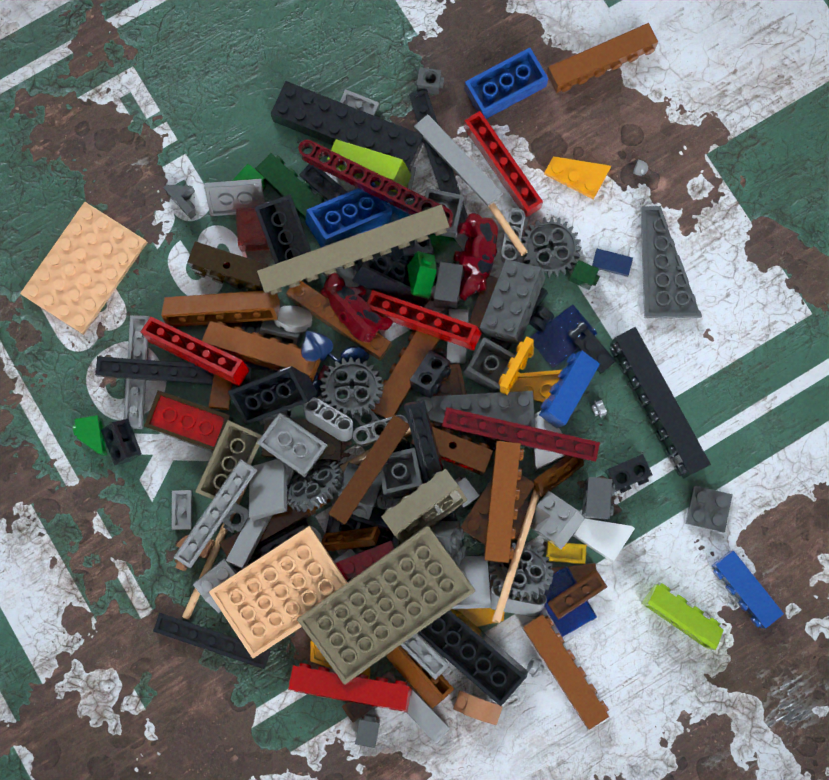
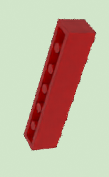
[464,111,543,218]
[367,290,481,351]
[140,317,250,386]
[288,663,412,713]

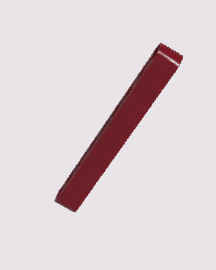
[298,140,453,229]

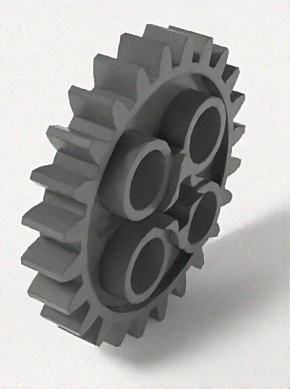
[520,217,582,278]
[320,357,383,418]
[287,460,344,512]
[489,543,554,602]

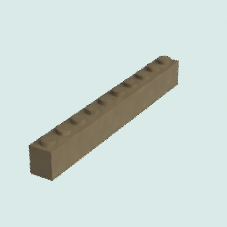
[257,204,450,295]

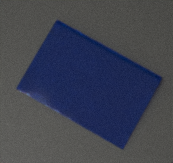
[530,305,598,368]
[544,566,597,637]

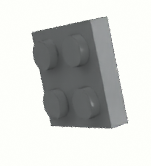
[685,485,733,533]

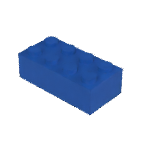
[464,48,549,119]
[305,182,392,248]

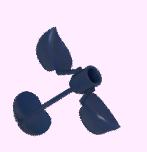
[301,331,369,398]

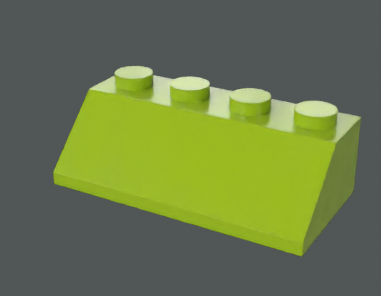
[641,583,724,650]

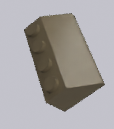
[195,420,262,500]
[381,469,467,544]

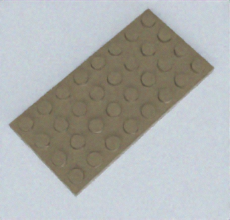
[297,525,475,685]

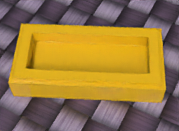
[546,541,587,564]

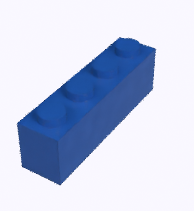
[539,350,600,428]
[711,550,784,629]

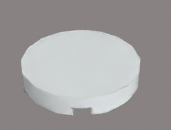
[274,305,312,333]

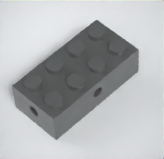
[480,259,546,345]

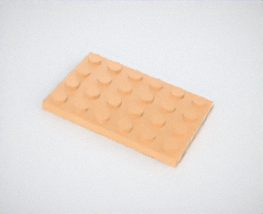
[20,202,148,335]
[209,525,347,658]

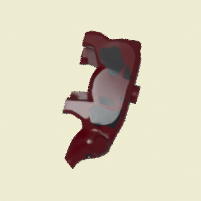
[453,213,498,301]
[321,272,393,342]

